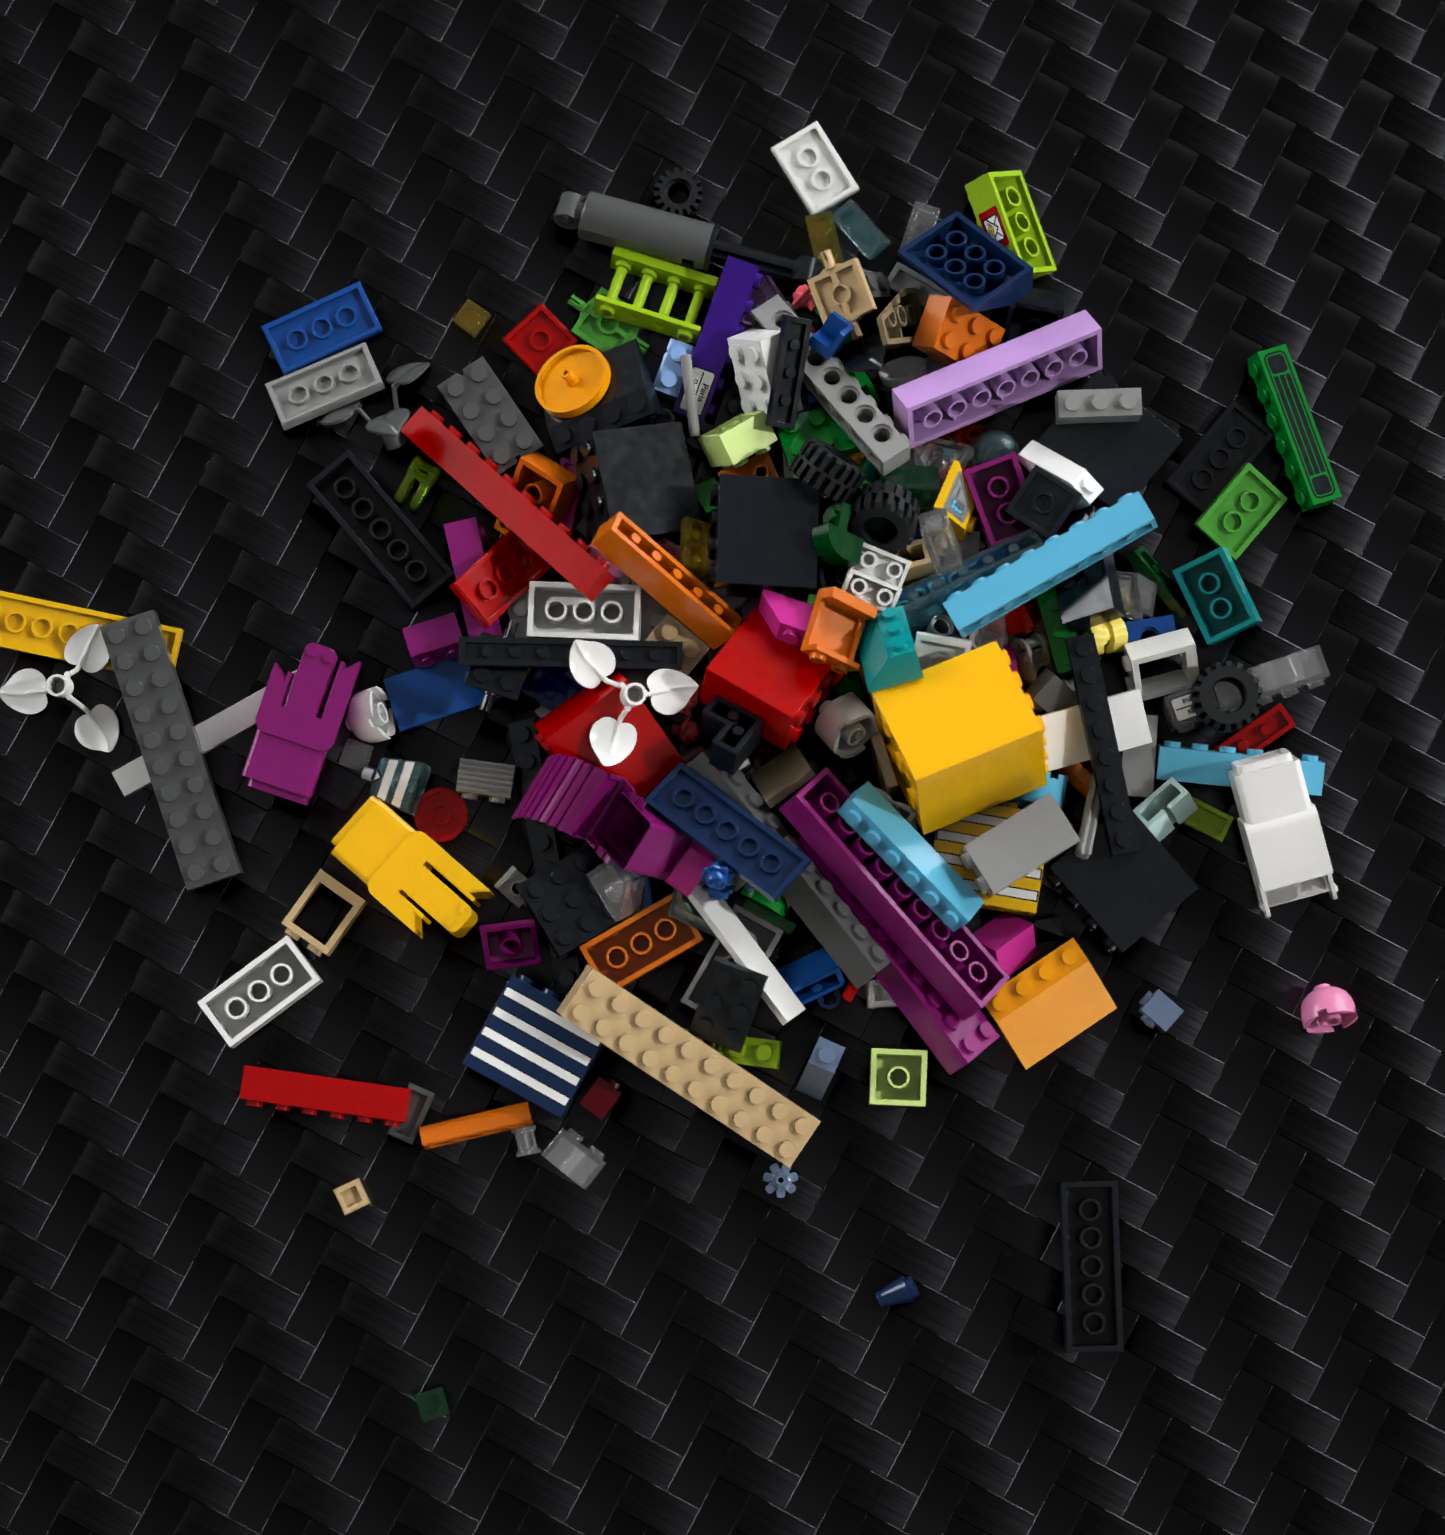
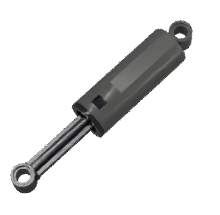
[553,191,823,290]

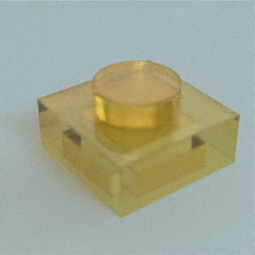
[452,299,491,338]

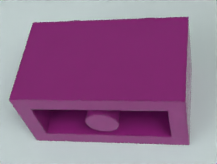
[402,612,463,668]

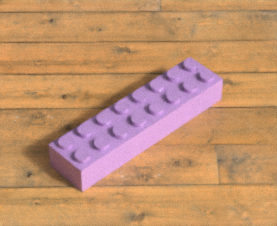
[892,310,1102,449]

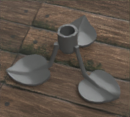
[315,362,431,450]

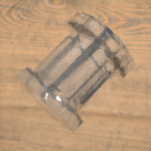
[511,1125,541,1157]

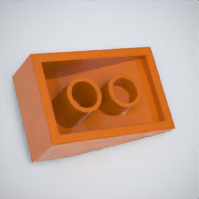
[493,452,577,535]

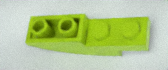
[685,1029,782,1069]

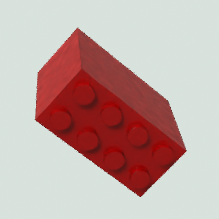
[699,601,845,750]
[533,669,687,817]

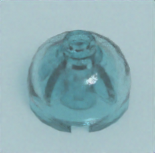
[966,429,1020,468]

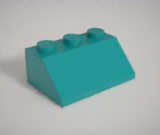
[857,605,924,693]

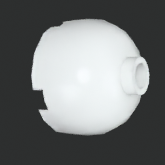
[345,686,396,743]

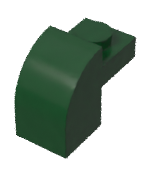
[812,501,864,570]

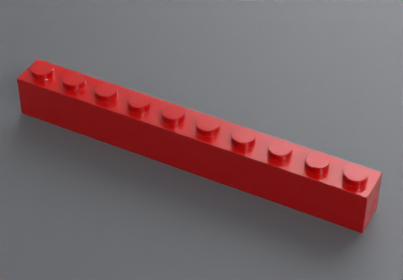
[400,406,614,602]

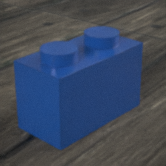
[777,947,846,1005]

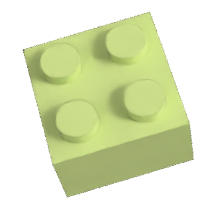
[697,410,778,469]
[868,1048,928,1107]

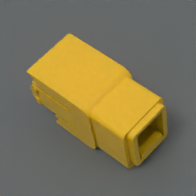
[331,795,496,939]

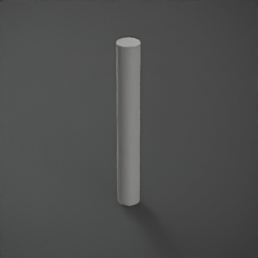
[680,354,700,438]

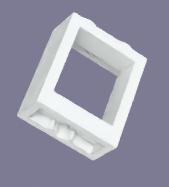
[1121,627,1199,701]

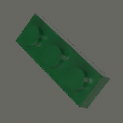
[1127,545,1192,621]

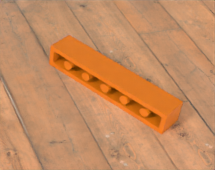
[591,511,743,650]

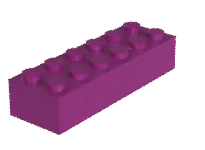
[443,517,506,637]

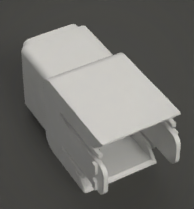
[1228,748,1339,918]

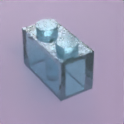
[831,199,892,261]

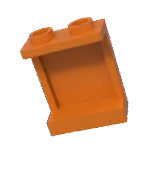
[800,586,878,675]

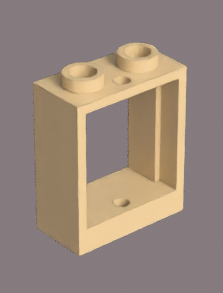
[282,869,368,957]

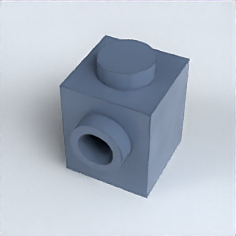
[1138,989,1184,1033]

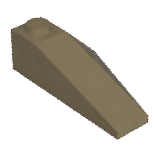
[876,287,923,350]

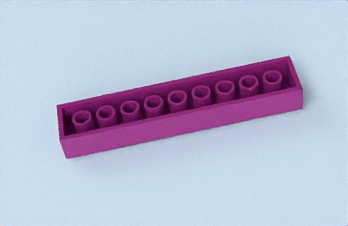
[778,766,1011,1021]
[796,837,1000,1075]

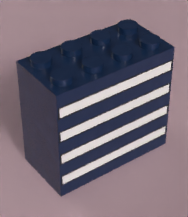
[462,973,604,1119]

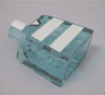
[361,758,432,817]

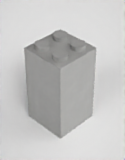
[959,793,1080,898]

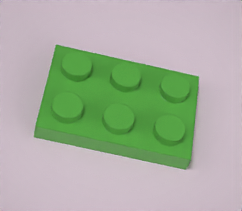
[1193,462,1288,561]

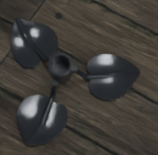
[801,305,887,390]

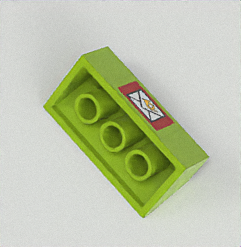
[964,170,1057,279]

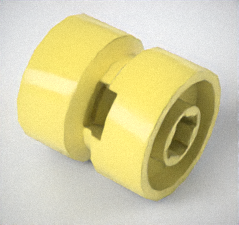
[1077,618,1128,655]

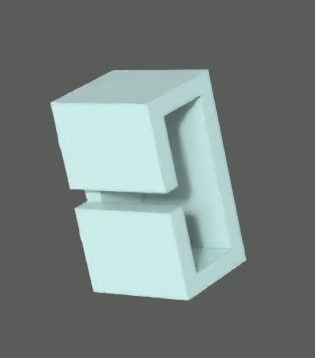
[1132,777,1198,842]

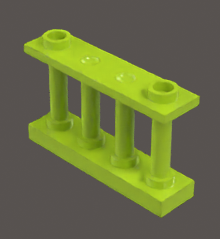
[594,246,719,344]

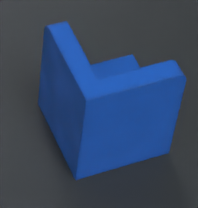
[808,311,855,360]

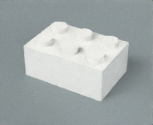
[727,328,803,415]

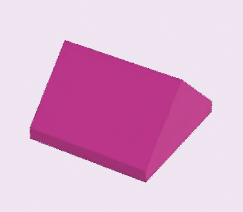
[973,911,1037,976]

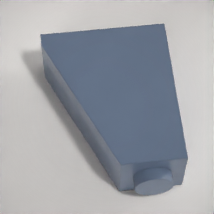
[796,1037,845,1101]

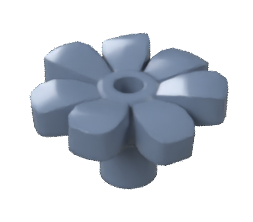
[763,1163,798,1198]

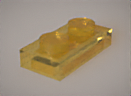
[805,210,844,269]
[680,516,710,577]

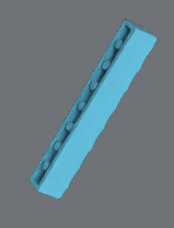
[943,491,1158,638]

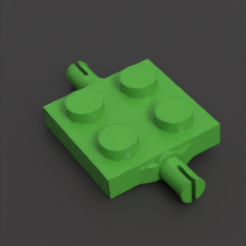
[567,287,650,355]

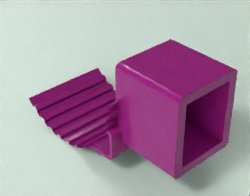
[510,754,690,880]

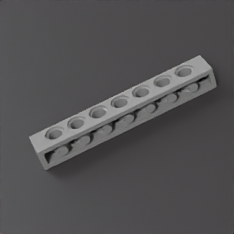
[751,294,911,477]

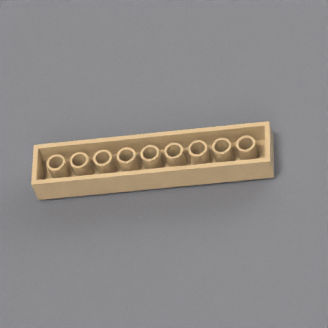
[556,964,821,1168]

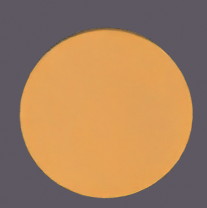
[535,345,611,418]

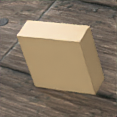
[333,1178,371,1215]

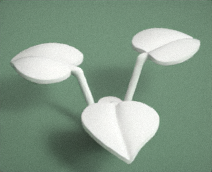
[0,624,120,753]
[569,639,698,767]

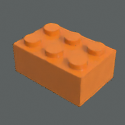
[911,295,1006,366]

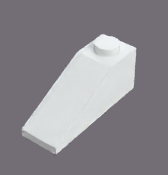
[1017,440,1104,512]

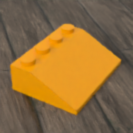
[983,938,1117,1070]

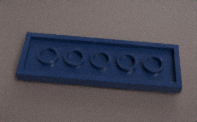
[644,762,811,903]

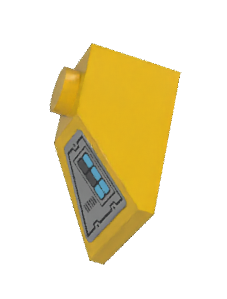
[933,460,978,541]

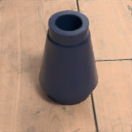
[876,1275,919,1308]

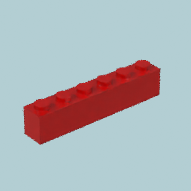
[239,1065,413,1127]

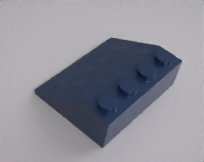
[897,211,1033,313]

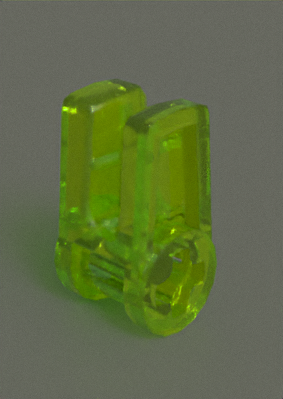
[393,455,442,513]

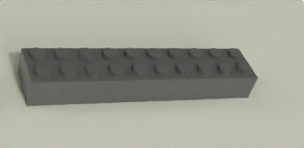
[100,609,243,891]

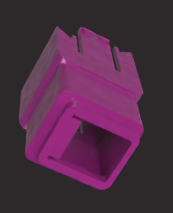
[242,643,363,806]

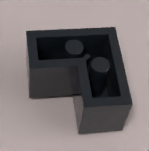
[699,694,765,776]

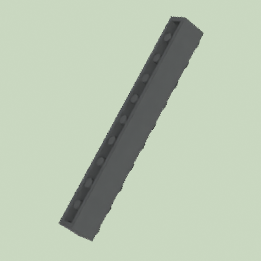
[687,746,891,989]

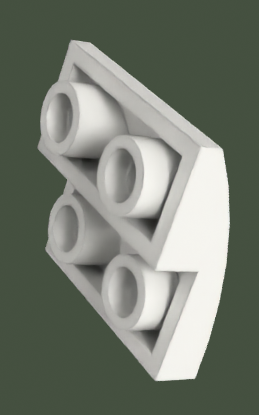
[841,542,912,611]

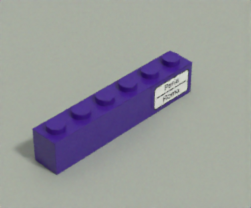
[673,255,763,422]

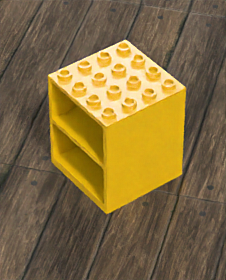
[872,641,1049,835]

